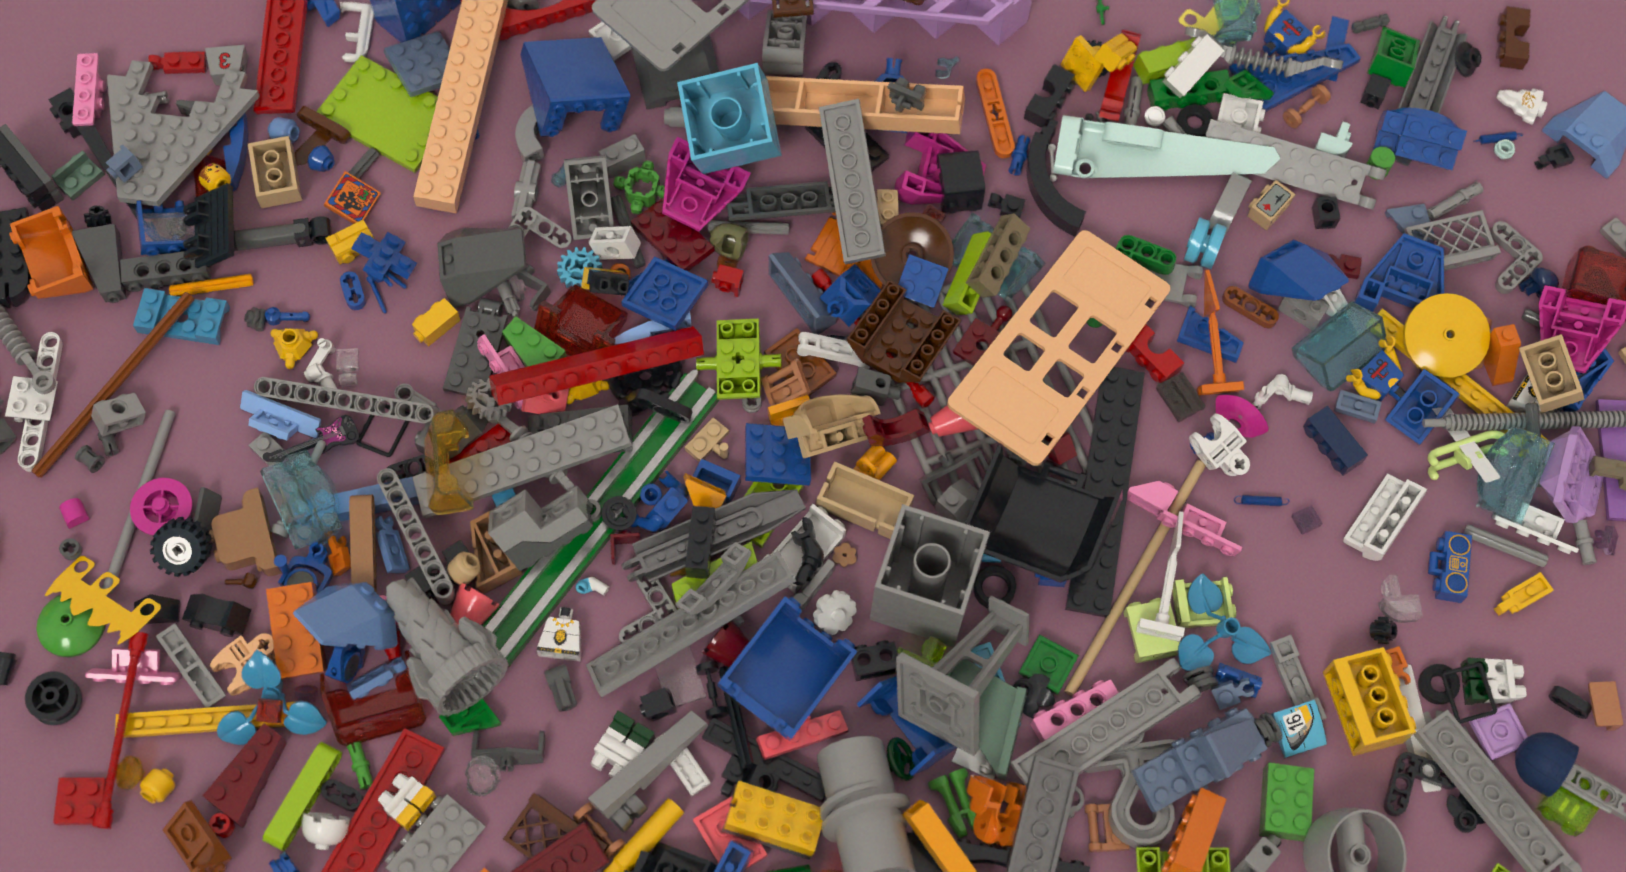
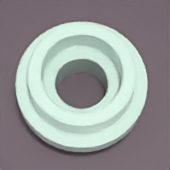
[1494,139,1515,159]

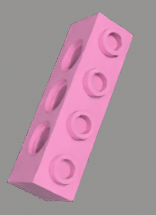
[1030,679,1119,743]

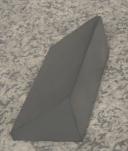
[194,487,222,535]

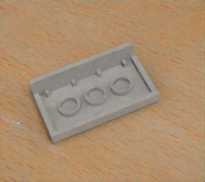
[384,794,486,872]

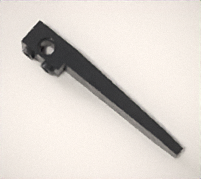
[48,88,137,219]

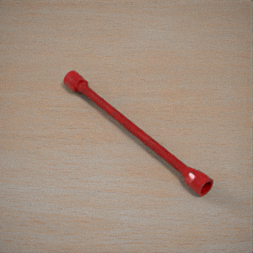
[811,269,935,409]
[92,632,149,829]

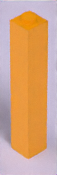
[902,799,977,872]

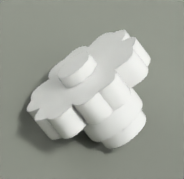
[813,590,857,635]

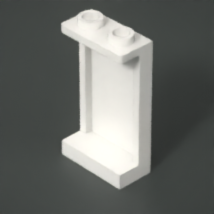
[762,504,846,594]

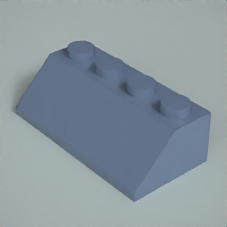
[768,252,836,334]

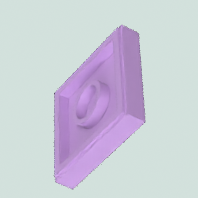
[1469,703,1528,761]

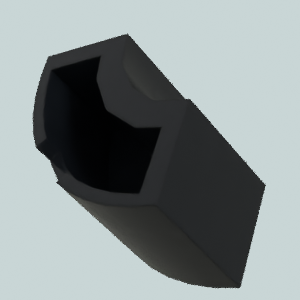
[182,594,252,637]

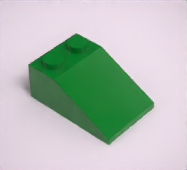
[1367,26,1420,88]

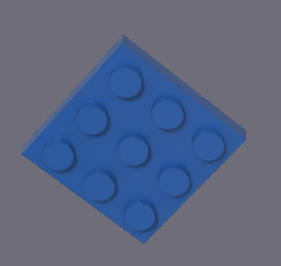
[621,256,708,331]
[745,423,811,486]

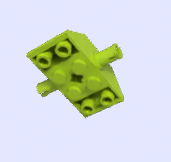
[696,318,782,400]

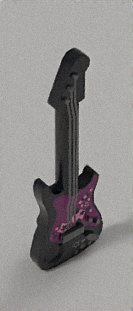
[263,415,359,462]

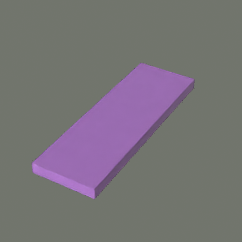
[1596,399,1626,521]

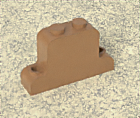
[209,487,282,576]

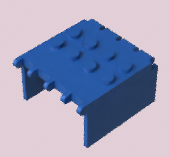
[370,0,461,43]

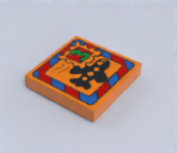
[323,171,381,224]

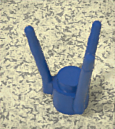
[366,270,407,313]

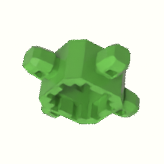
[613,160,665,214]

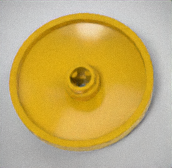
[1403,294,1490,378]

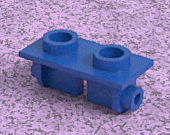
[1215,663,1263,699]

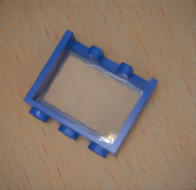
[136,201,195,256]

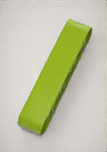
[262,741,342,851]

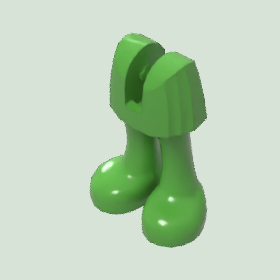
[927,768,976,838]

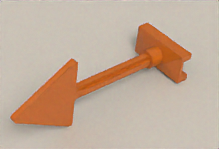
[1197,270,1244,396]

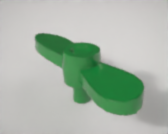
[1096,0,1109,25]

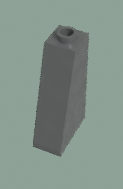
[72,224,127,303]

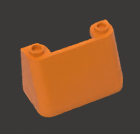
[9,206,94,299]

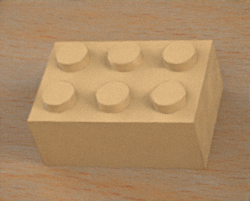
[248,136,302,209]
[1519,334,1585,413]

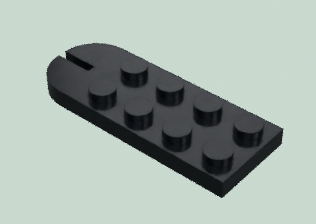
[0,207,31,308]

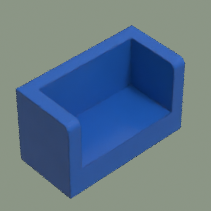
[693,459,741,504]

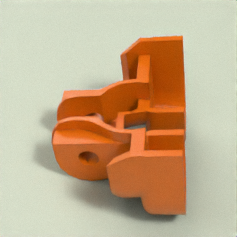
[967,775,1026,846]

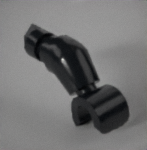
[791,517,824,586]

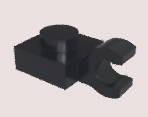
[1534,143,1575,170]
[987,193,1025,218]
[721,755,747,798]

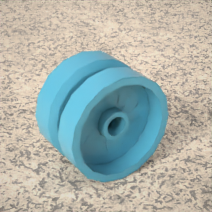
[1184,217,1227,270]

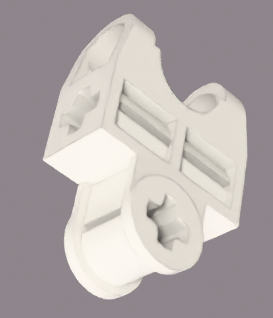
[1189,413,1250,476]

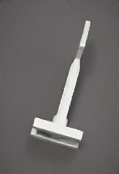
[1136,511,1185,642]

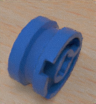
[269,851,300,872]

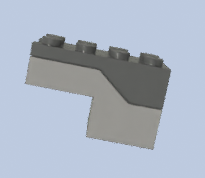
[488,486,593,571]

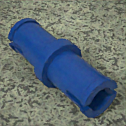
[1008,135,1031,176]

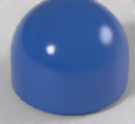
[640,483,662,505]

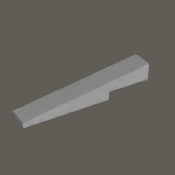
[588,710,708,819]

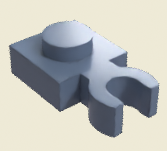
[1211,678,1254,710]

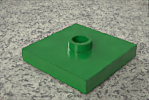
[1018,634,1079,695]

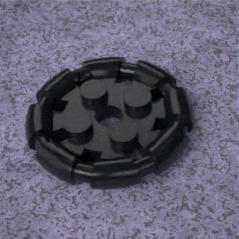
[608,361,683,400]

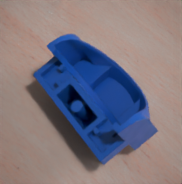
[1372,108,1467,170]

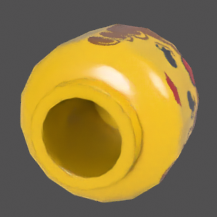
[199,163,231,191]

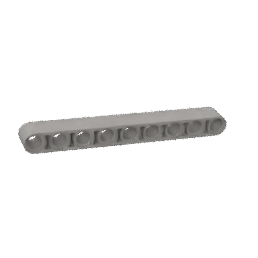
[254,377,441,425]

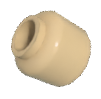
[447,552,481,585]

